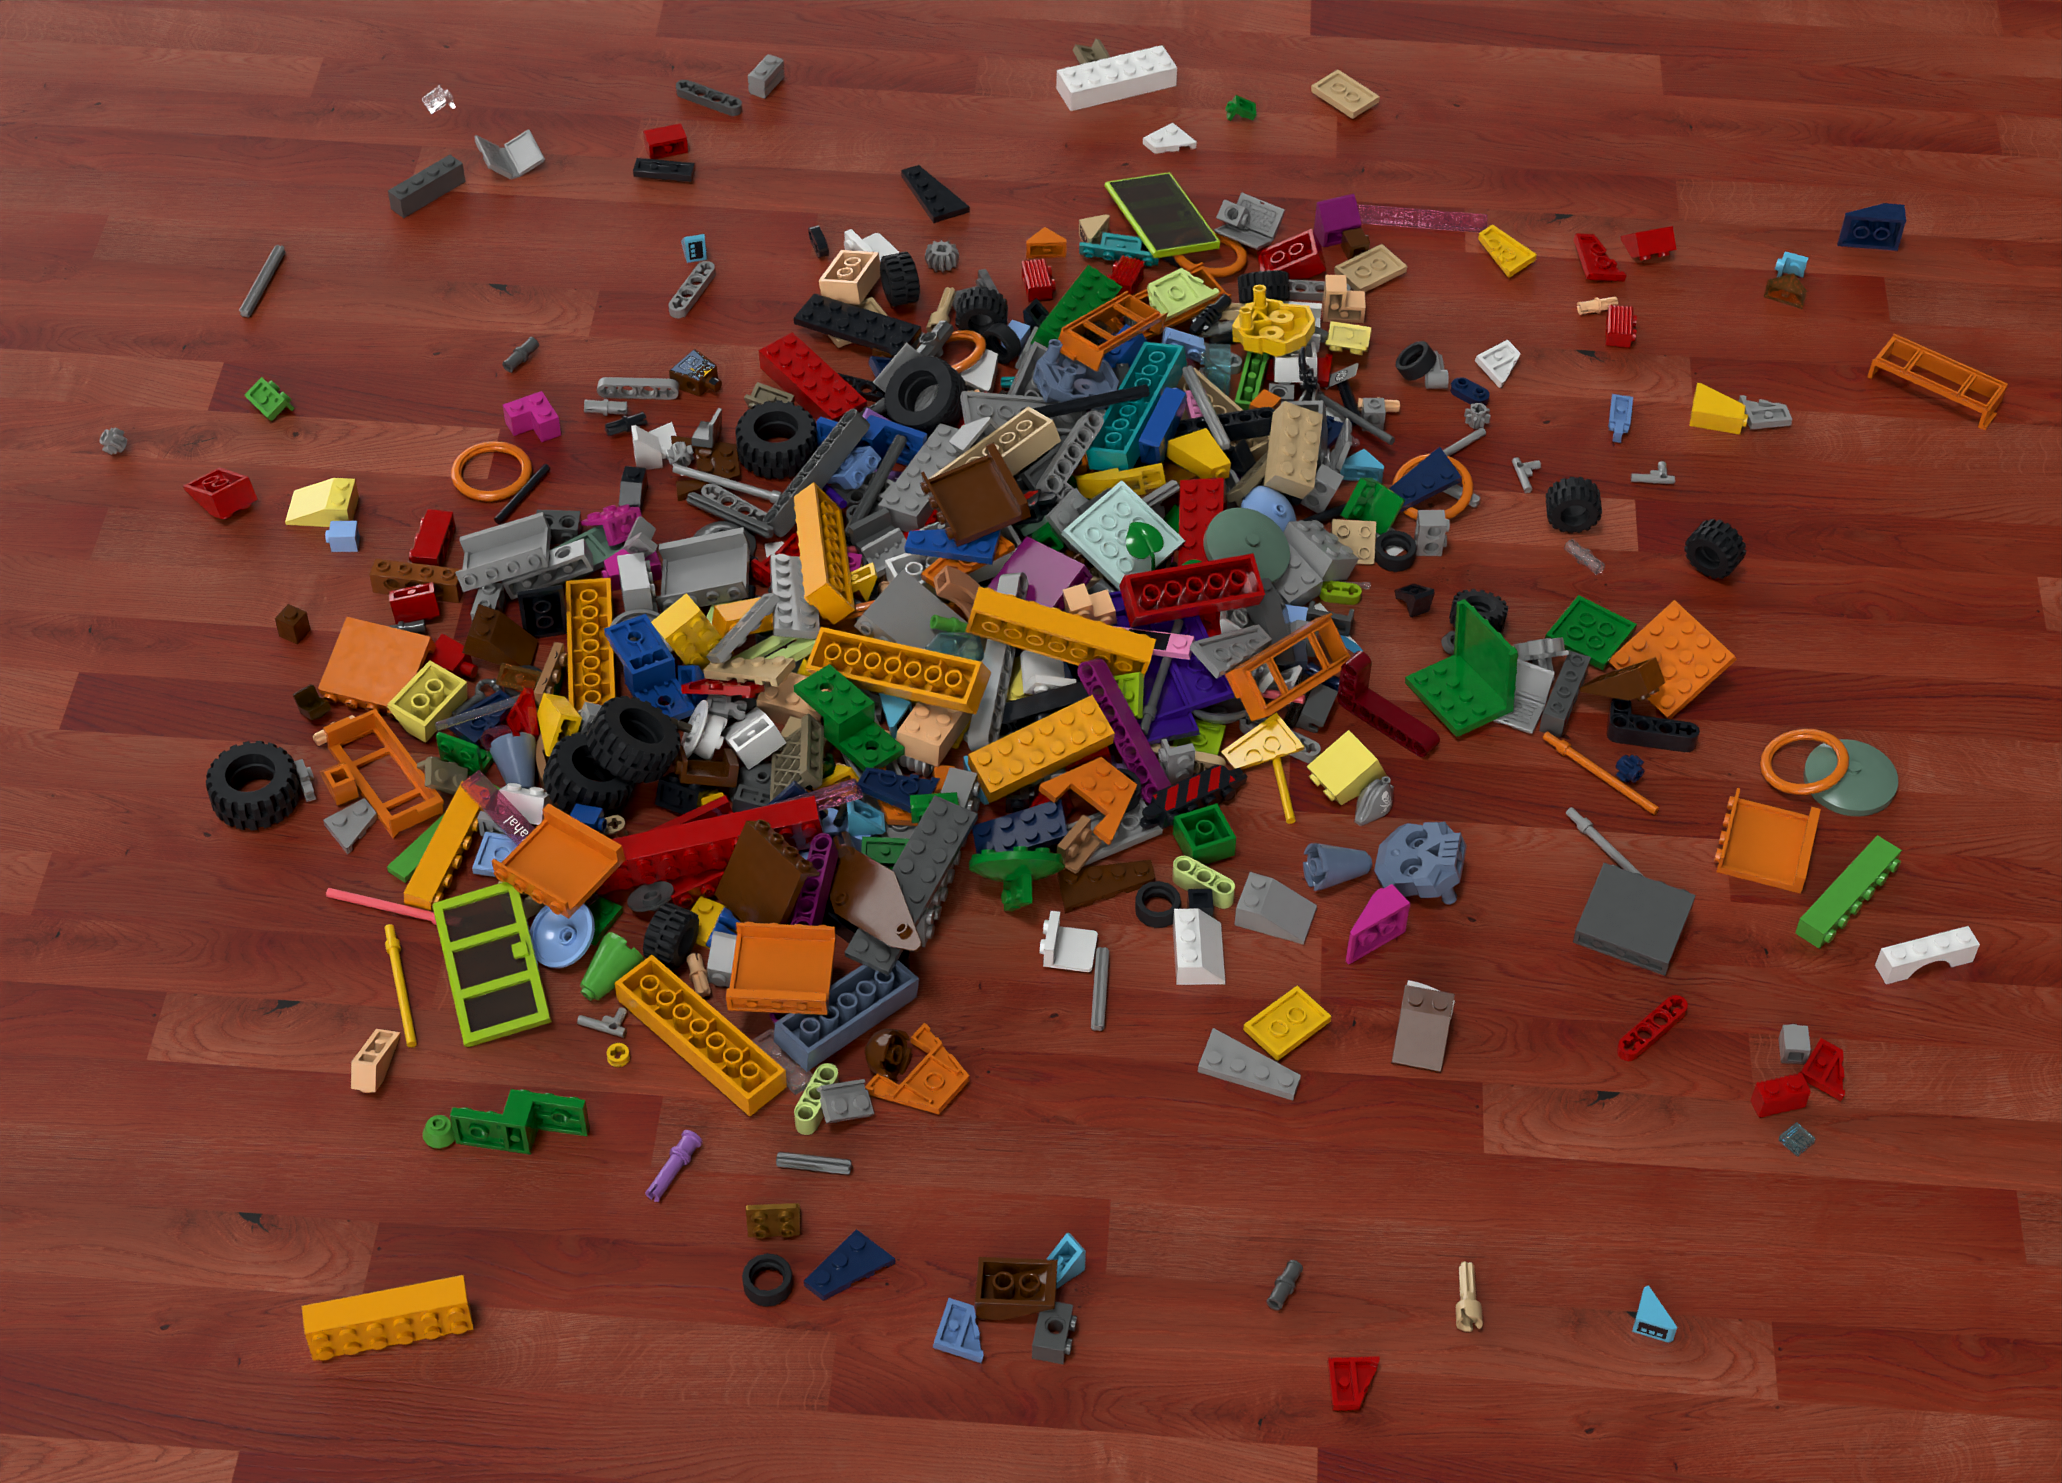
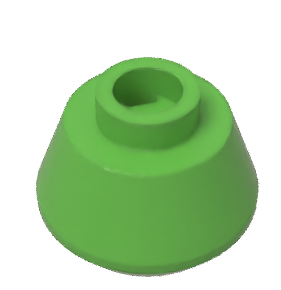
[423,1115,455,1148]

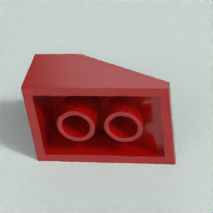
[1257,229,1326,279]
[183,467,258,519]

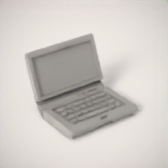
[474,130,545,179]
[1214,193,1285,250]
[873,342,938,412]
[1316,418,1352,473]
[1493,659,1555,734]

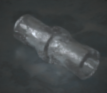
[1564,539,1605,575]

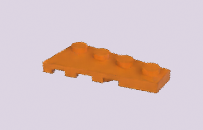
[921,536,1015,588]

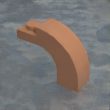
[933,565,985,643]

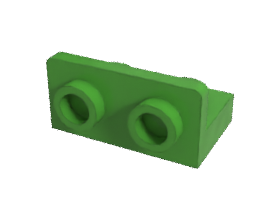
[244,377,295,421]

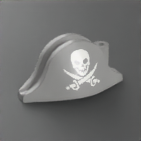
[1354,776,1394,826]

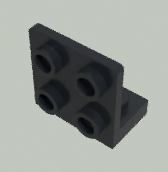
[655,772,721,815]

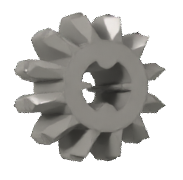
[925,240,959,273]

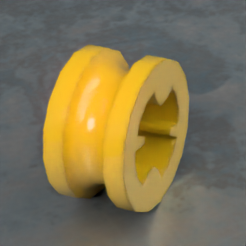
[607,1043,630,1067]

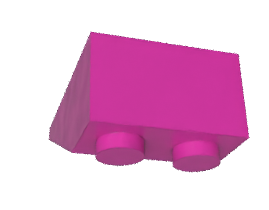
[1346,884,1410,965]

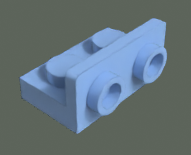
[1162,327,1207,362]

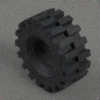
[1449,589,1508,633]

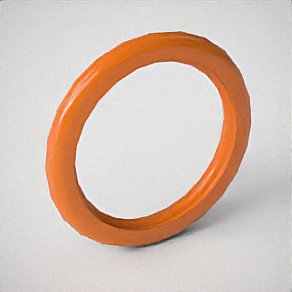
[1172,230,1247,278]
[946,330,986,373]
[451,441,532,502]
[1392,454,1474,520]
[1760,729,1849,795]

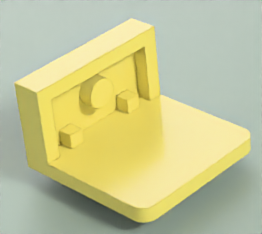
[1325,321,1372,355]

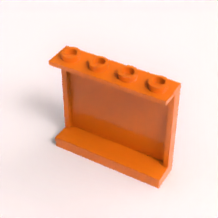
[318,617,436,719]
[1714,788,1821,894]
[491,803,625,919]
[726,922,836,1015]

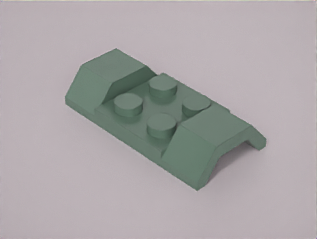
[549,525,623,587]

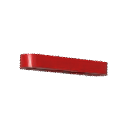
[1617,995,1688,1061]

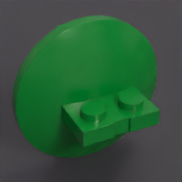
[969,846,1065,911]

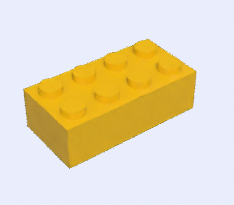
[651,593,734,673]

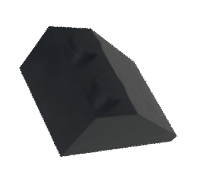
[517,585,567,639]

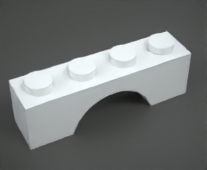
[1875,926,1980,984]

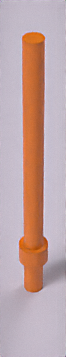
[1542,731,1659,815]

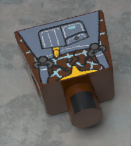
[669,349,722,396]

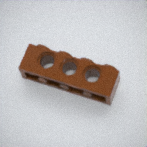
[369,559,463,603]

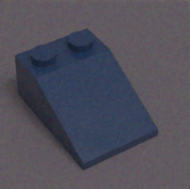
[1837,203,1906,251]

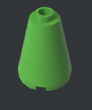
[580,932,645,1001]

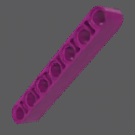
[1078,658,1171,804]

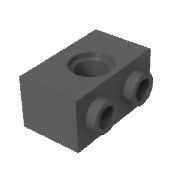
[1032,1302,1077,1364]

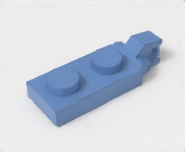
[1608,394,1633,443]

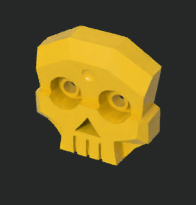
[1232,285,1315,357]

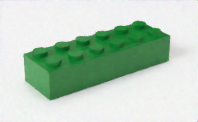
[1030,265,1122,348]

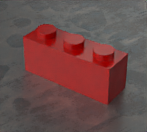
[409,509,456,567]

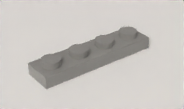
[706,593,780,663]

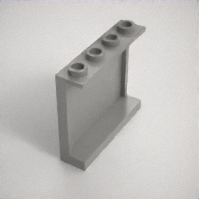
[455,512,551,592]
[656,527,750,613]
[854,569,967,654]

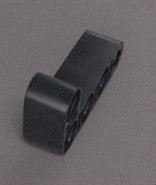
[1606,698,1700,752]

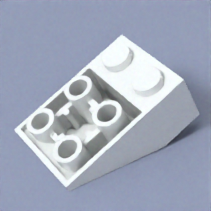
[721,707,786,770]

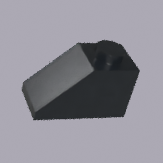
[619,466,648,512]

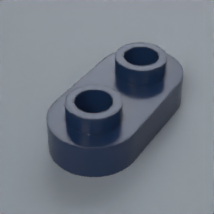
[1450,377,1490,405]

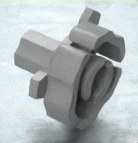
[1514,637,1571,680]

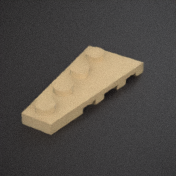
[703,656,796,687]

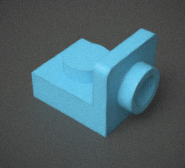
[1775,251,1808,279]

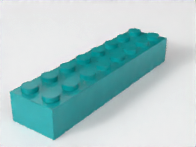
[1086,342,1187,471]

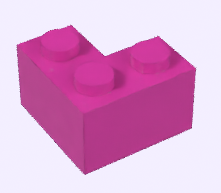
[503,391,561,442]

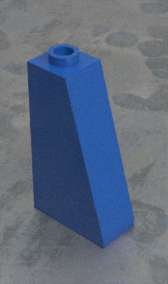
[1138,387,1187,465]

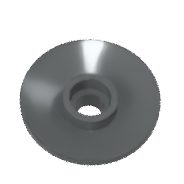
[627,881,674,912]

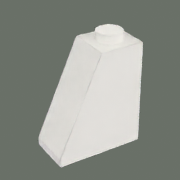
[959,349,998,393]

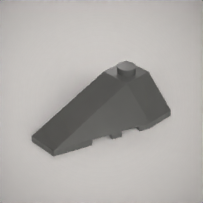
[1245,578,1295,665]

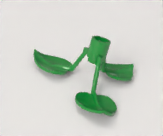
[1125,522,1202,628]

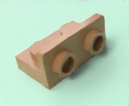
[1057,815,1102,873]

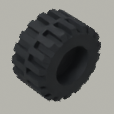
[880,251,920,307]
[1237,271,1290,303]
[955,287,1008,335]
[1545,477,1602,534]
[1684,519,1746,579]
[643,903,699,970]

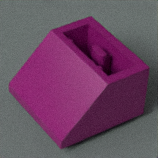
[1314,194,1361,248]

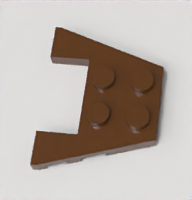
[671,436,741,501]

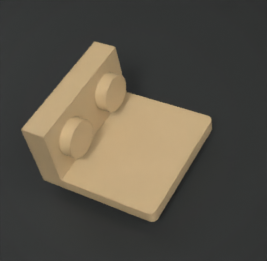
[1330,519,1376,565]

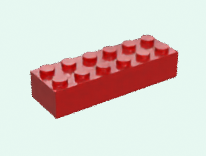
[759,332,867,422]
[1119,553,1265,627]

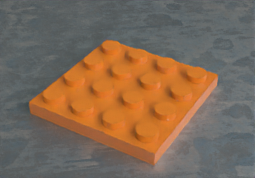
[1609,600,1737,720]

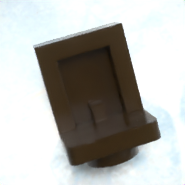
[293,684,331,720]

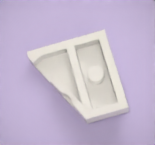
[1143,123,1197,154]
[1475,340,1521,388]

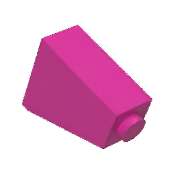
[601,549,662,591]

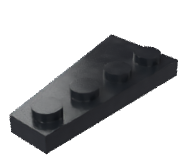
[901,165,969,223]

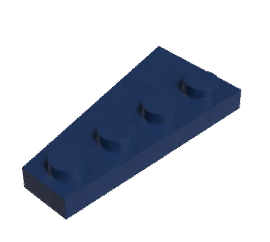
[1389,447,1462,514]

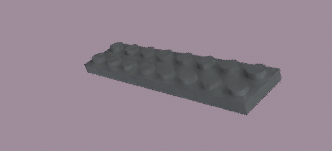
[844,795,978,976]

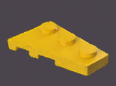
[1478,224,1537,278]
[1221,712,1304,770]

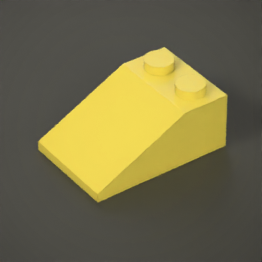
[285,478,359,527]

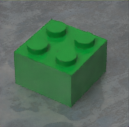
[1173,804,1236,865]

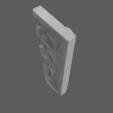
[1189,624,1272,679]
[1198,1028,1301,1100]

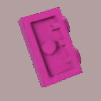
[580,504,642,546]

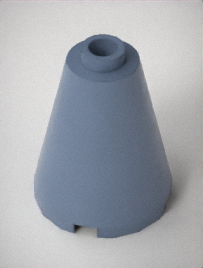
[490,732,536,789]
[1303,843,1372,891]

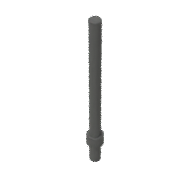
[1300,385,1395,445]
[1140,619,1184,735]

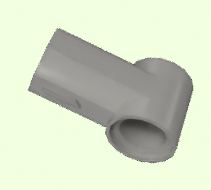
[1425,351,1449,389]

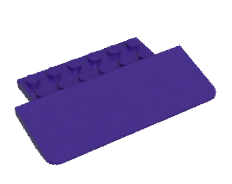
[1109,591,1234,745]

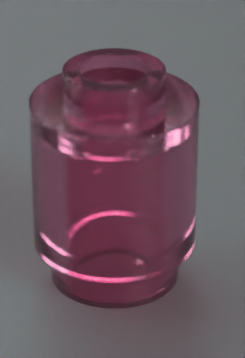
[481,725,513,751]

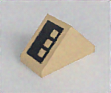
[1079,214,1110,244]

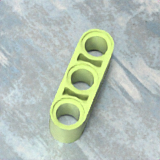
[1172,856,1235,909]
[794,1063,839,1135]

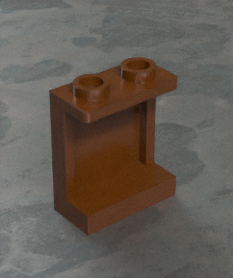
[672,745,739,788]

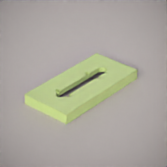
[729,635,816,681]

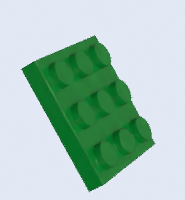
[1545,595,1637,670]

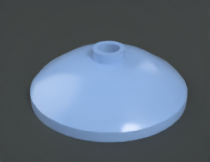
[1241,486,1297,531]
[530,904,595,968]

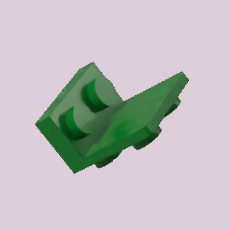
[1341,478,1405,535]
[436,732,494,779]

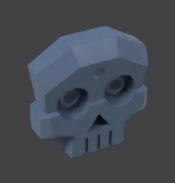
[1033,339,1119,410]
[1374,822,1467,904]

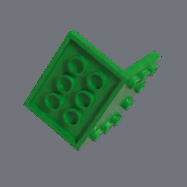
[1405,599,1518,737]

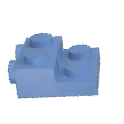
[827,446,881,490]

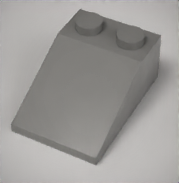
[1234,872,1317,945]

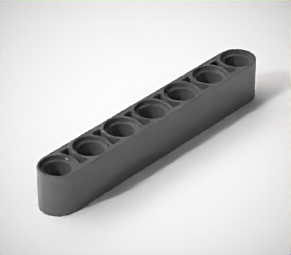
[763,409,870,537]

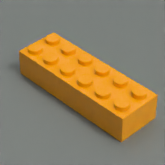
[968,695,1115,803]
[302,1275,473,1361]

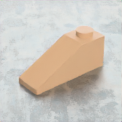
[351,1029,400,1093]

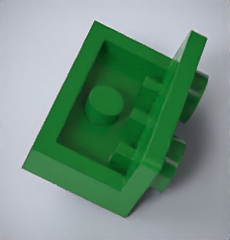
[861,836,909,870]

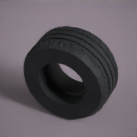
[884,356,968,440]

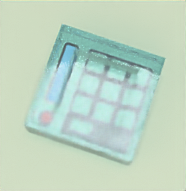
[1778,1122,1816,1157]

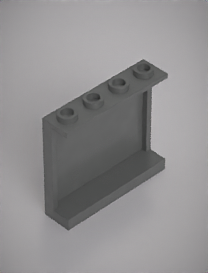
[1573,863,1696,976]

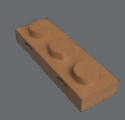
[534,642,568,708]

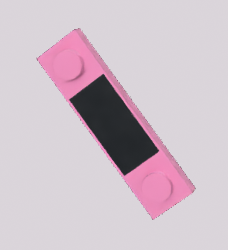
[1114,626,1195,660]

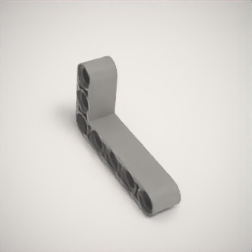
[1036,410,1104,503]

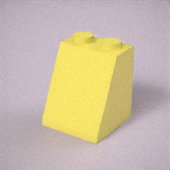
[1307,730,1387,805]

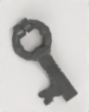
[452,678,502,716]

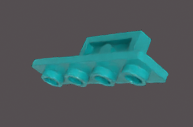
[1079,232,1159,266]

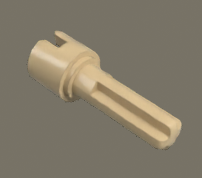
[926,287,956,332]
[1455,1261,1483,1332]

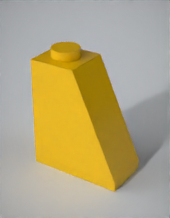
[1689,383,1748,435]
[1166,428,1231,479]
[537,693,582,757]

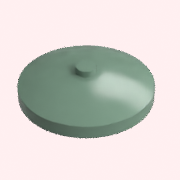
[1204,508,1290,583]
[1803,739,1898,816]

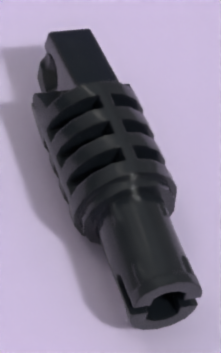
[1189,294,1232,336]

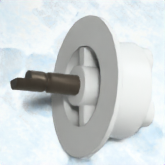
[670,700,727,760]

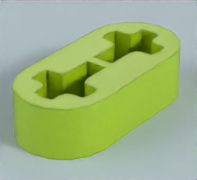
[1319,581,1362,605]

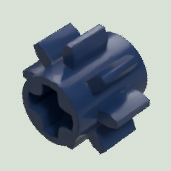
[1615,754,1645,783]

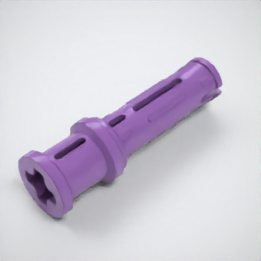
[645,1130,703,1202]

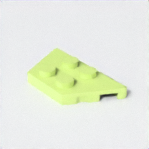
[1147,268,1220,322]

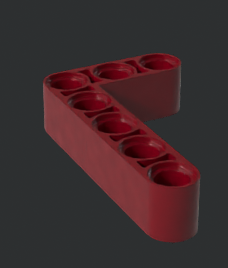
[1337,651,1440,757]

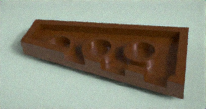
[1057,860,1155,914]

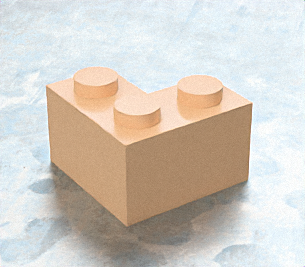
[1322,275,1366,323]
[1063,583,1117,626]

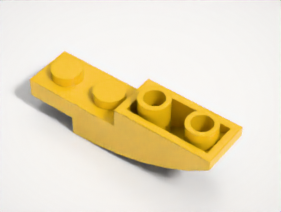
[1075,463,1166,499]

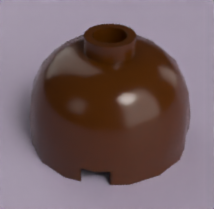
[864,1029,911,1080]

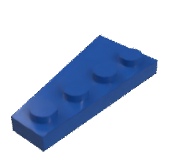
[904,529,1002,565]

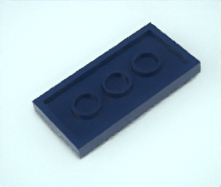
[972,798,1069,854]

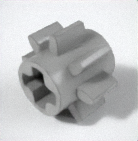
[1464,403,1491,429]
[100,427,127,455]
[667,442,694,467]

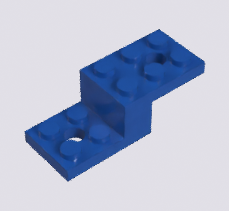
[816,415,927,469]
[604,614,695,720]

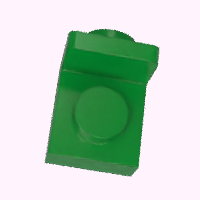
[1225,95,1257,121]

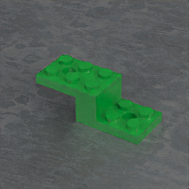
[794,664,905,771]
[450,1089,590,1155]

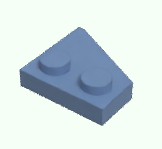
[932,1298,984,1363]

